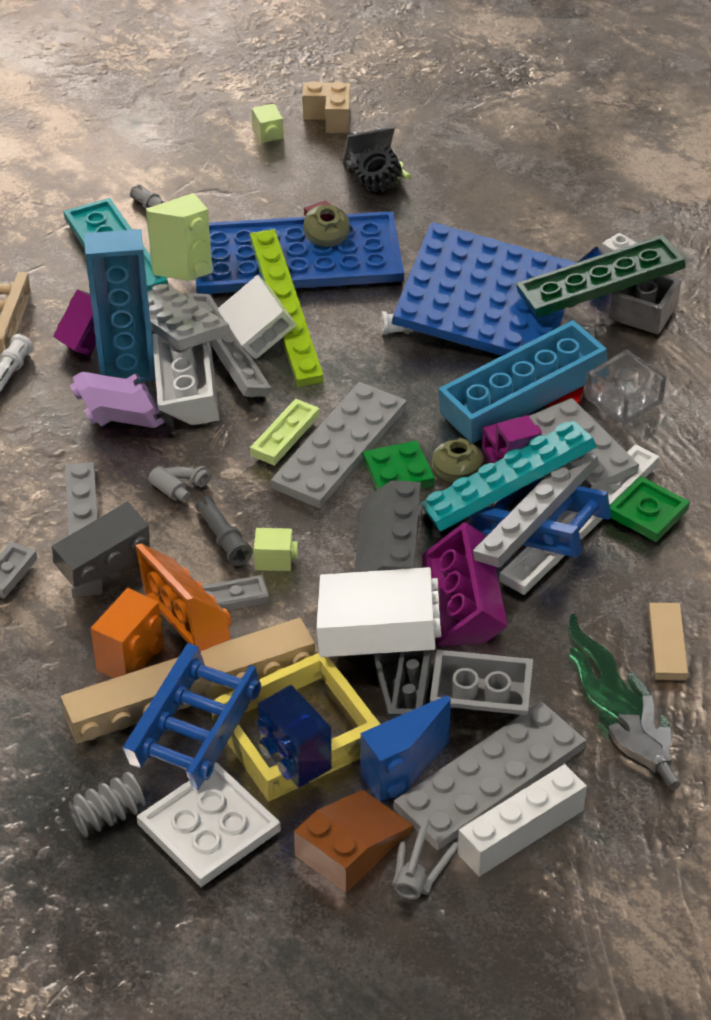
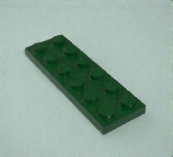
[516,235,686,318]

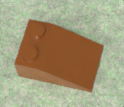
[294,790,414,893]

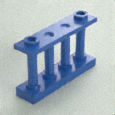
[470,478,611,558]
[123,643,261,791]

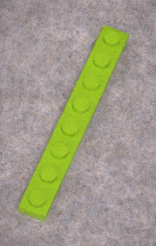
[250,229,324,387]

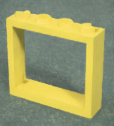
[212,653,380,802]

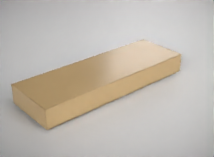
[648,603,688,681]

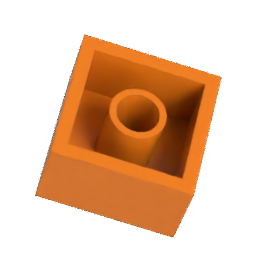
[90,588,164,678]

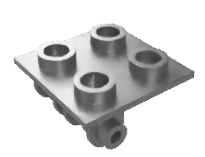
[342,126,395,171]

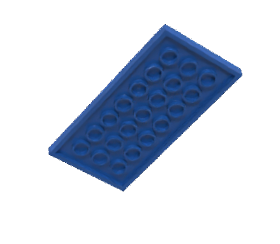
[196,211,404,294]

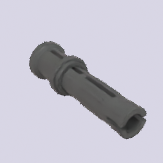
[196,496,253,566]

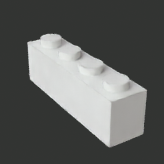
[458,764,587,877]

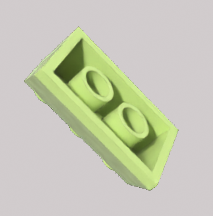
[146,193,212,281]

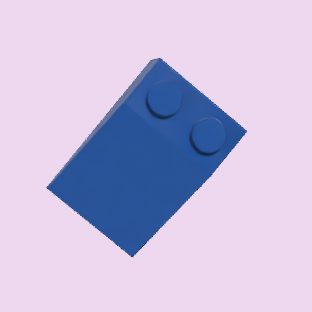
[360,695,451,802]

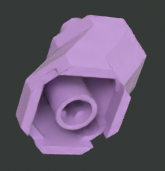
[70,372,166,428]

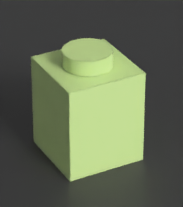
[252,104,284,143]
[254,528,298,571]

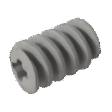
[69,772,146,838]

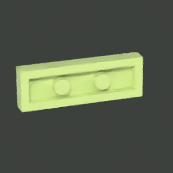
[250,399,319,466]

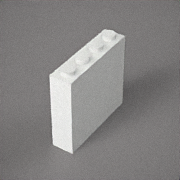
[317,567,441,657]

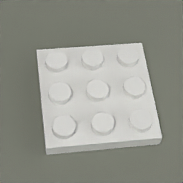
[137,762,281,887]

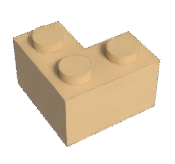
[302,81,350,133]

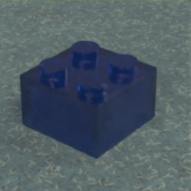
[257,685,332,788]

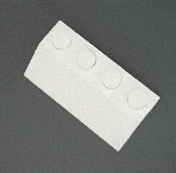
[152,333,220,425]

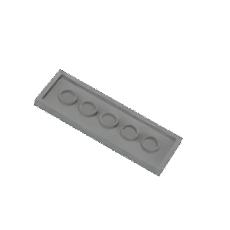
[148,284,231,351]
[271,382,407,508]
[394,701,586,851]

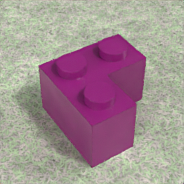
[53,289,97,356]
[482,415,542,463]

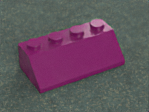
[422,522,508,647]

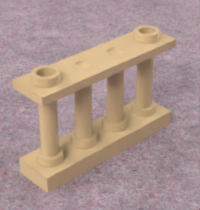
[0,272,31,354]

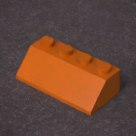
[135,543,232,651]

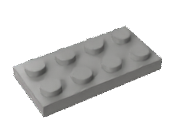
[529,398,639,490]

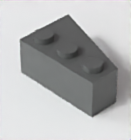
[52,501,150,587]
[372,650,435,720]

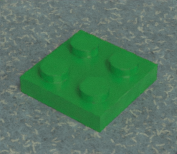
[363,440,435,490]
[610,476,690,542]

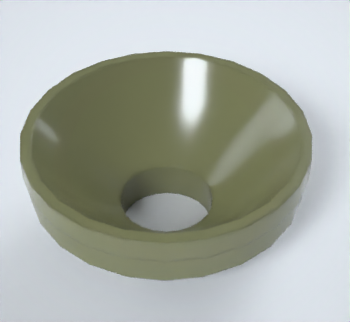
[303,205,350,247]
[432,438,484,482]

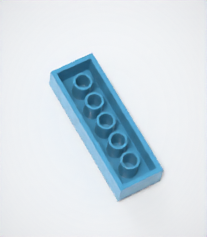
[84,229,156,382]
[438,320,607,444]

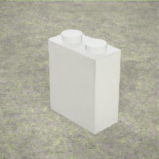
[218,275,297,359]

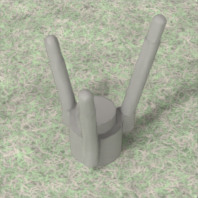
[392,817,458,899]

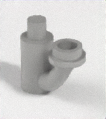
[148,466,211,503]

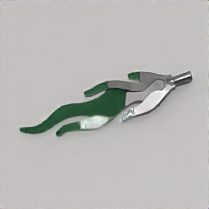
[569,614,681,790]

